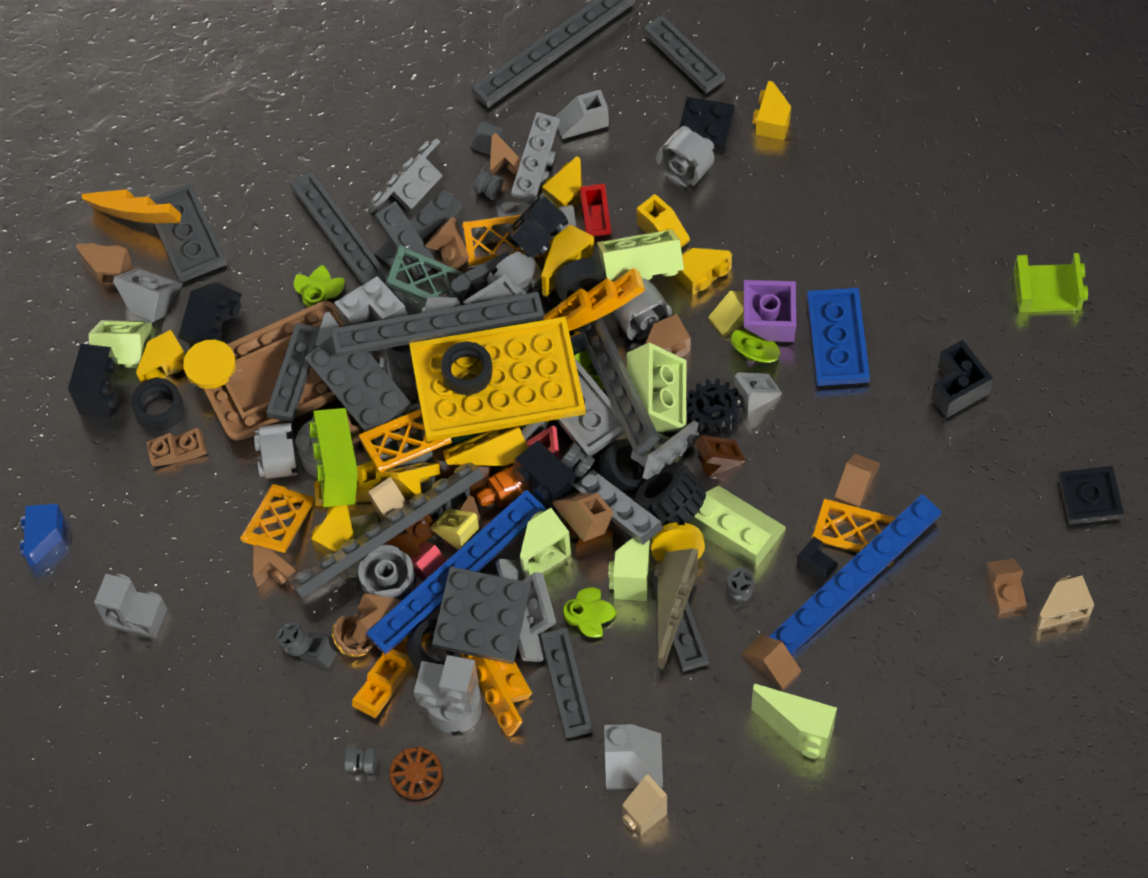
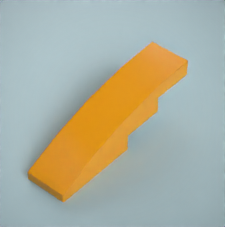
[82,189,181,224]
[543,268,645,331]
[352,620,430,719]

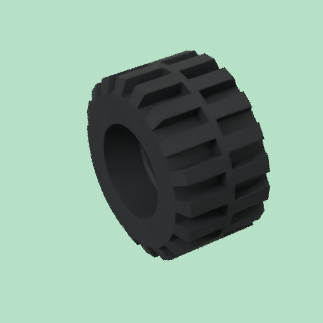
[633,462,706,526]

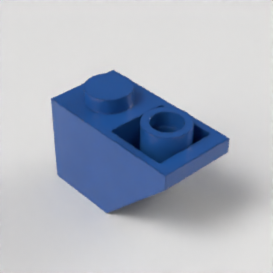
[20,504,63,566]

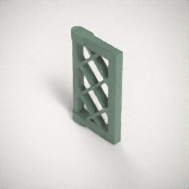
[385,245,465,303]

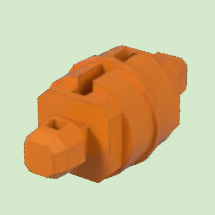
[476,465,531,508]

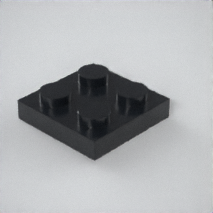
[679,97,735,150]
[1058,466,1124,525]

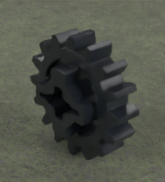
[686,379,743,434]

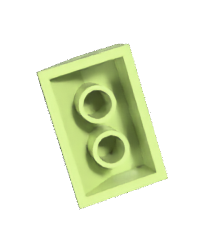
[597,229,684,282]
[627,342,686,432]
[688,486,786,569]

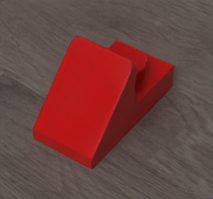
[580,183,612,236]

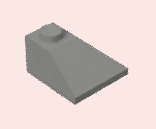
[113,267,183,323]
[604,724,663,791]

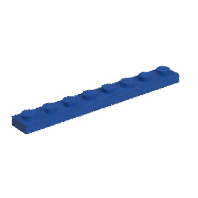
[366,490,546,655]
[769,494,942,656]

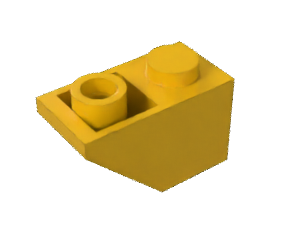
[752,81,791,140]
[542,156,582,209]
[636,194,690,248]
[673,248,732,295]
[136,330,185,384]
[311,505,355,555]

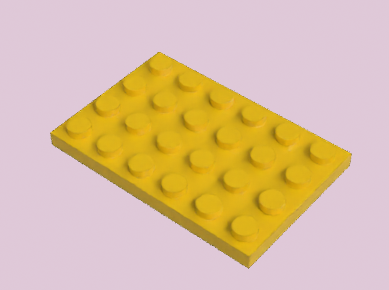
[409,317,586,442]

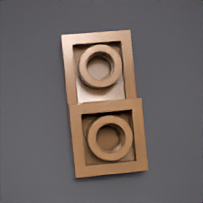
[146,428,207,466]

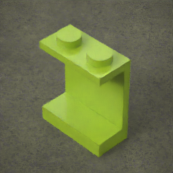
[1014,253,1088,313]

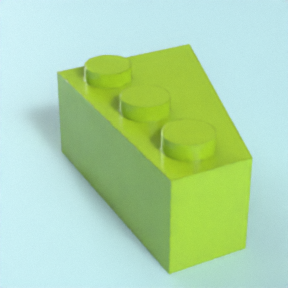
[309,408,358,507]

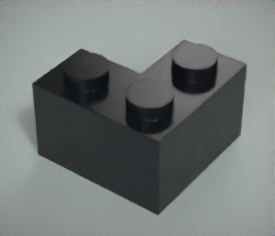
[508,193,567,258]
[178,282,242,345]
[931,339,993,418]
[68,344,118,417]
[512,440,576,513]

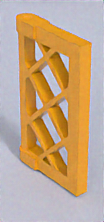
[462,214,544,266]
[359,409,452,474]
[240,484,314,553]
[812,499,896,553]

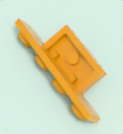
[461,654,532,737]

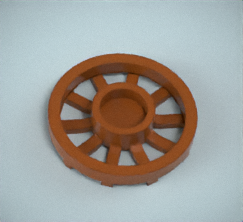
[389,747,443,799]

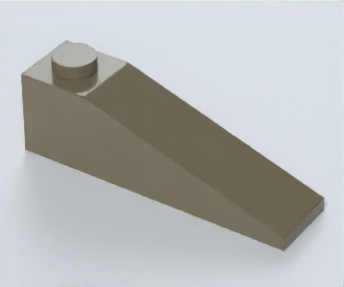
[654,548,698,669]

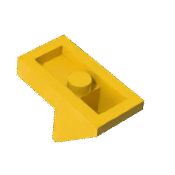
[381,462,440,499]

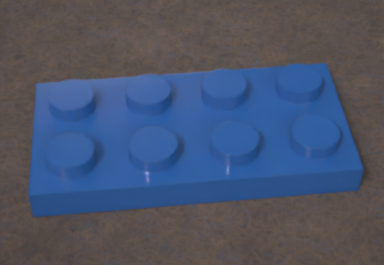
[807,288,870,386]

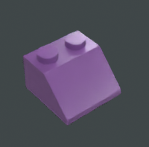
[744,280,796,342]

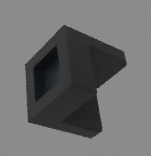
[796,536,838,585]

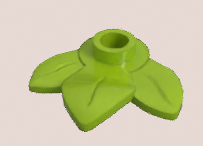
[294,265,345,308]
[562,587,617,638]

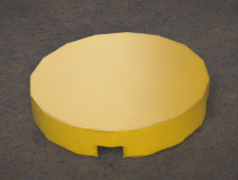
[183,340,236,389]
[651,522,705,561]

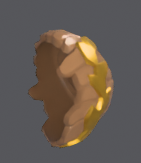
[332,614,375,657]

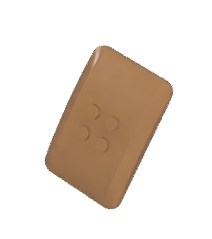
[204,301,345,440]

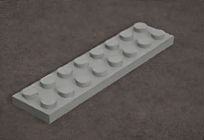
[463,274,625,456]

